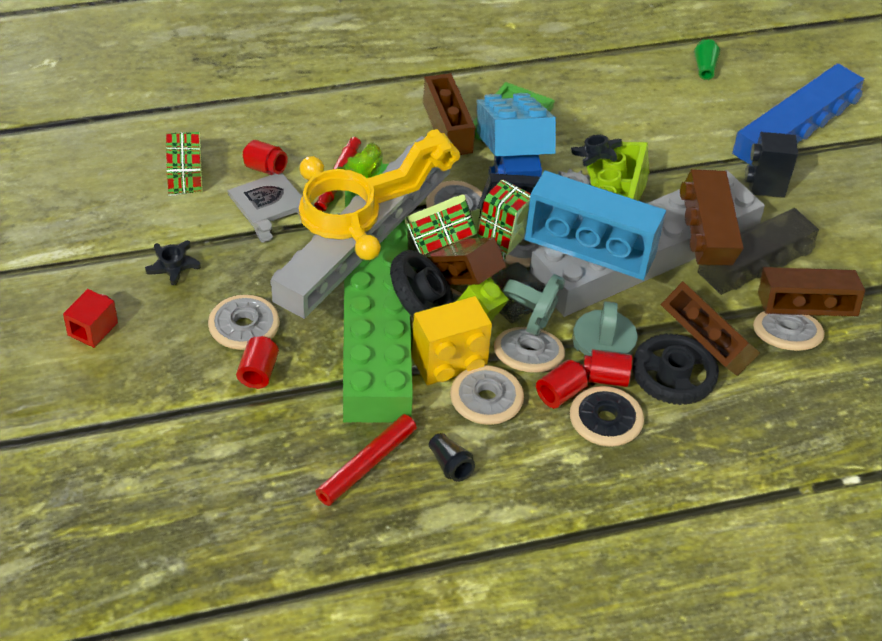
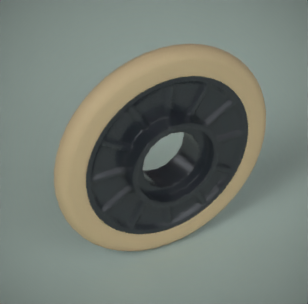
[570,386,644,447]

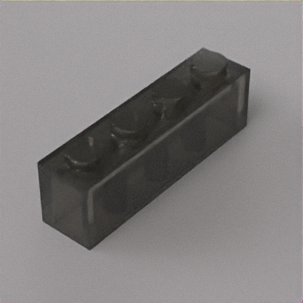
[697,208,819,295]

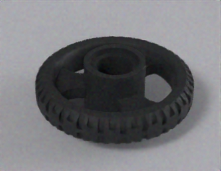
[390,250,454,318]
[632,333,719,405]

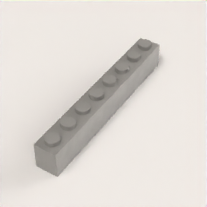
[271,136,450,319]

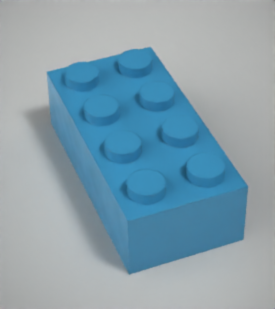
[477,93,556,156]
[525,170,666,280]

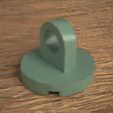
[503,274,566,336]
[572,301,638,356]

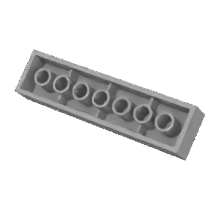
[529,170,765,317]

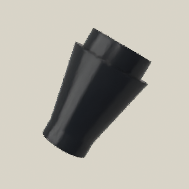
[429,433,475,482]

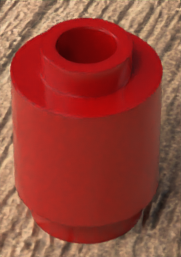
[242,140,288,175]

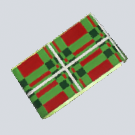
[166,132,202,196]
[478,179,531,255]
[405,195,477,255]

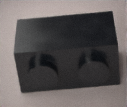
[745,132,798,198]

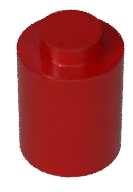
[236,336,279,389]
[583,349,632,387]
[536,360,588,409]

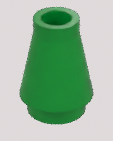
[694,39,721,80]

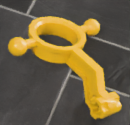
[299,129,460,260]

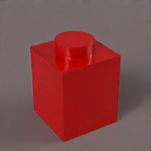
[63,289,118,348]

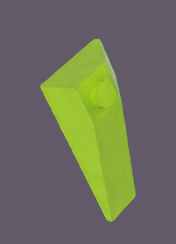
[586,142,649,201]

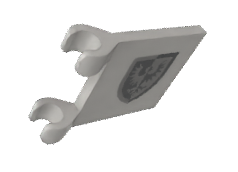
[228,173,302,243]

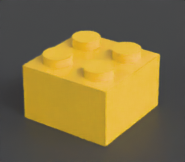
[412,296,492,385]

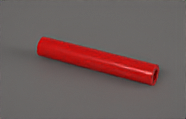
[315,414,417,506]

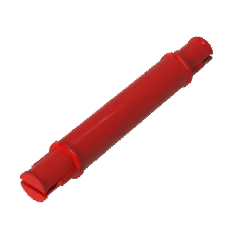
[314,137,361,212]

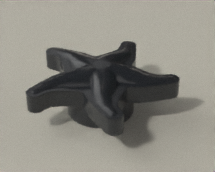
[571,135,622,166]
[145,240,201,285]

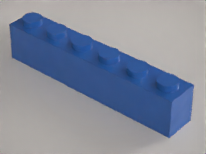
[732,63,864,165]

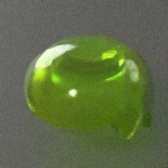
[337,142,383,178]

